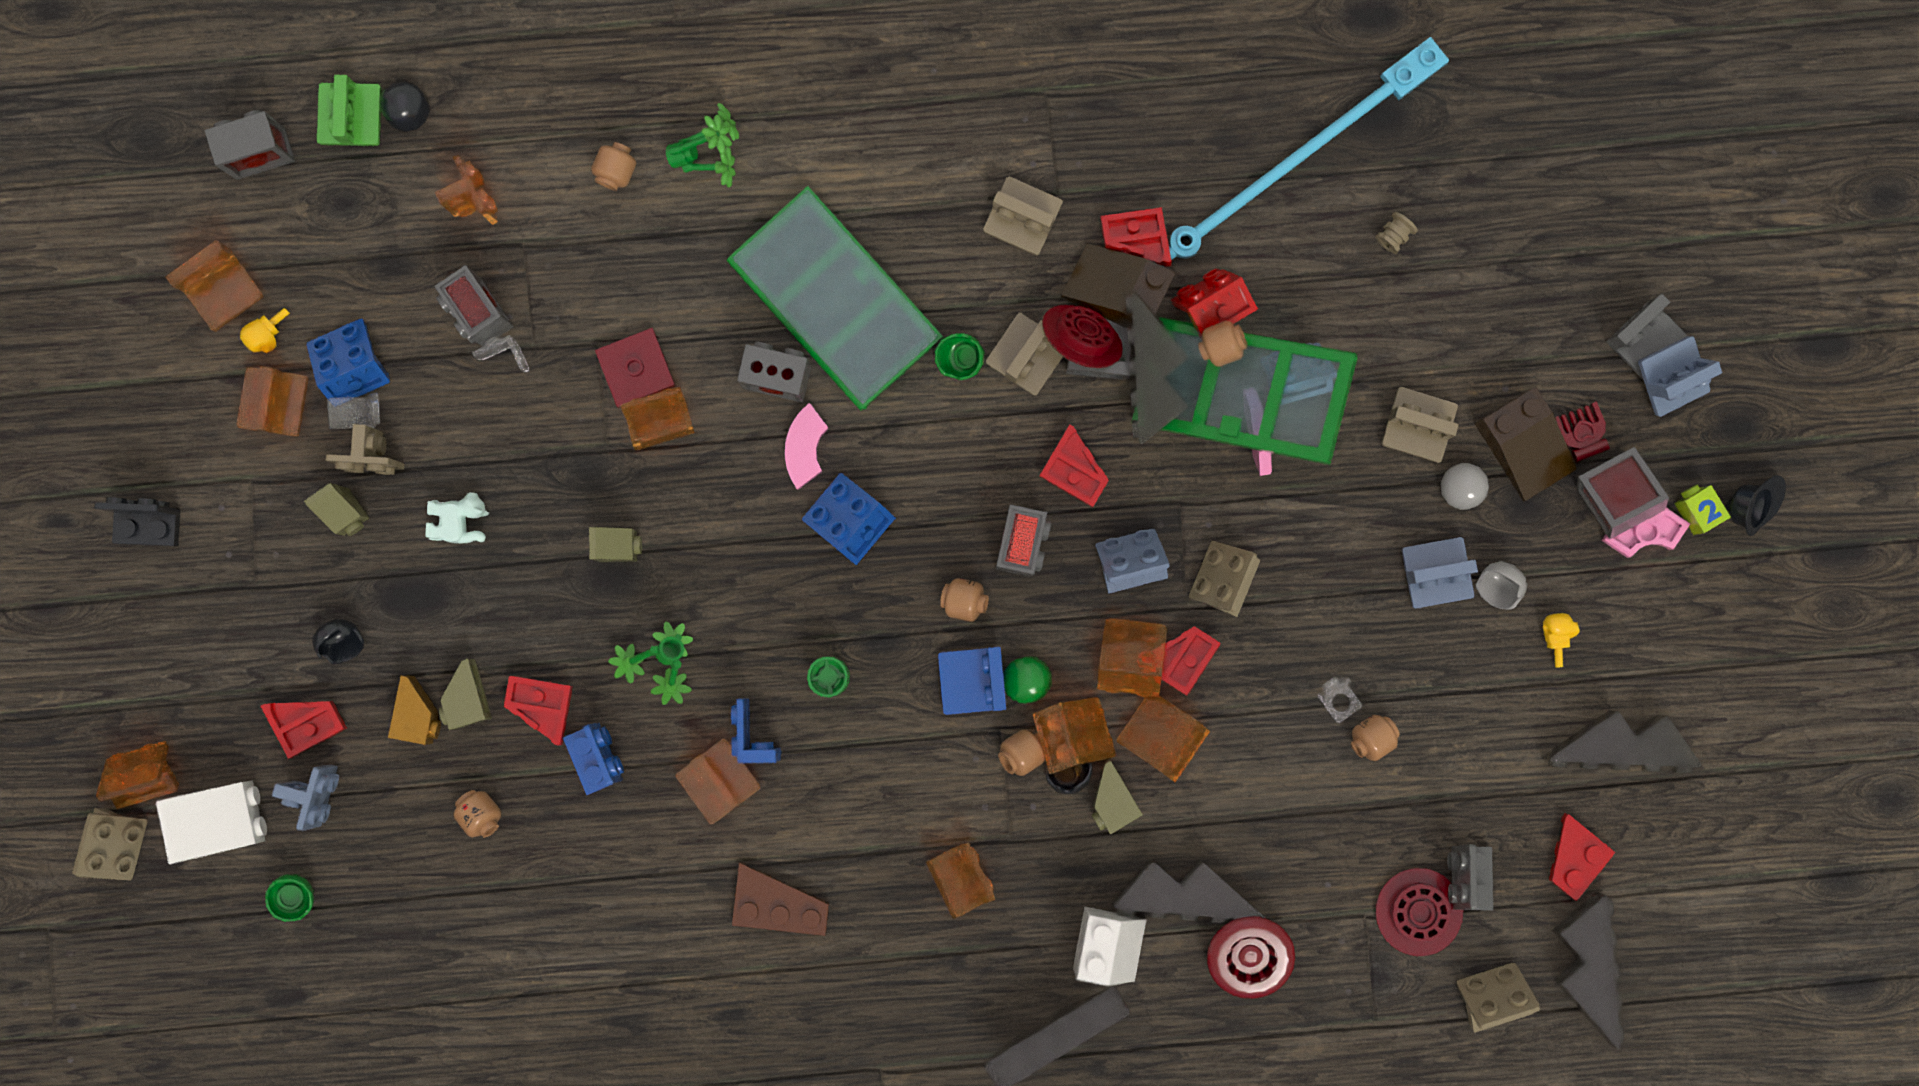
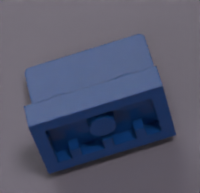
[306,319,390,407]
[802,473,895,565]
[938,647,1006,715]
[731,699,781,763]
[563,723,624,795]

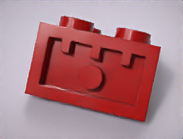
[1171,269,1258,340]

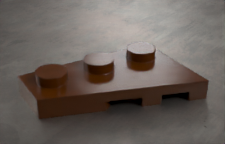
[732,862,829,936]

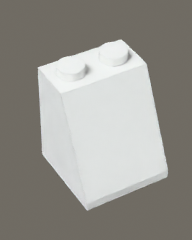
[156,780,267,864]
[1073,907,1146,986]

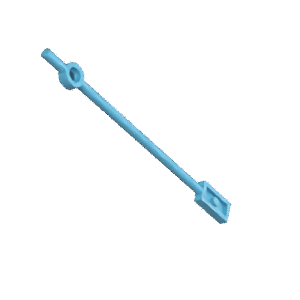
[1160,37,1449,267]

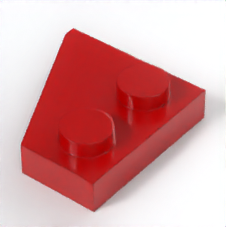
[1100,207,1172,267]
[1039,425,1109,508]
[1136,626,1221,696]
[504,676,573,746]
[261,701,347,759]
[1549,813,1616,901]

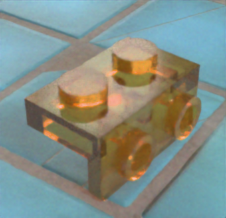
[621,387,695,451]
[926,843,995,919]

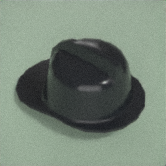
[1724,475,1786,536]

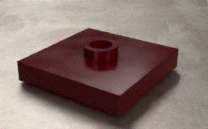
[595,328,676,408]

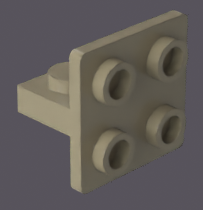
[983,176,1063,256]
[986,313,1063,396]
[1381,387,1459,463]
[326,424,405,475]
[1189,541,1260,617]
[72,808,148,880]
[1457,963,1540,1033]

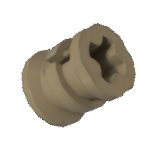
[1375,212,1418,254]

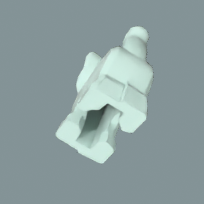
[426,492,489,544]

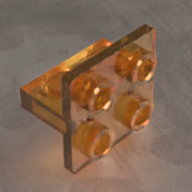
[435,154,499,225]
[236,366,309,437]
[675,739,761,824]
[96,741,179,809]

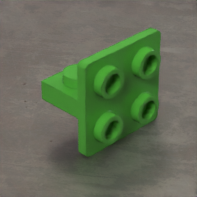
[317,75,382,146]

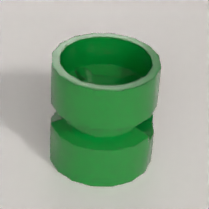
[807,657,850,697]

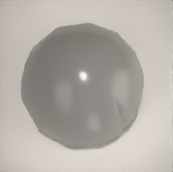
[1440,463,1489,510]
[1476,561,1527,610]

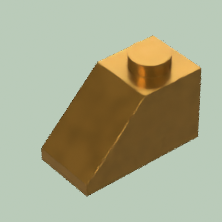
[388,676,441,745]

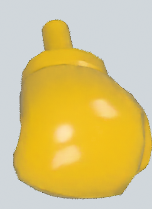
[240,308,290,353]
[1543,613,1580,667]

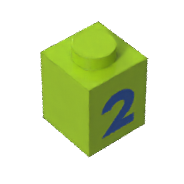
[1674,484,1731,535]

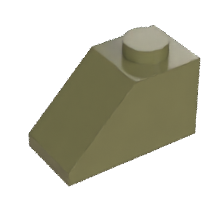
[304,483,369,536]
[589,527,642,562]
[439,659,492,730]
[1092,759,1143,834]

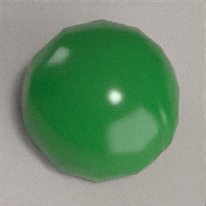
[935,333,984,380]
[1003,656,1052,704]
[265,874,314,922]

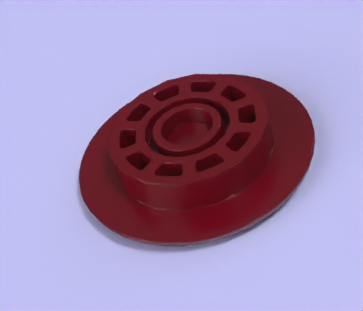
[1042,305,1123,368]
[1376,868,1463,956]
[1207,917,1295,999]

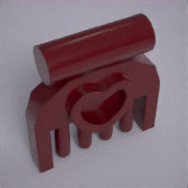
[1555,401,1610,462]

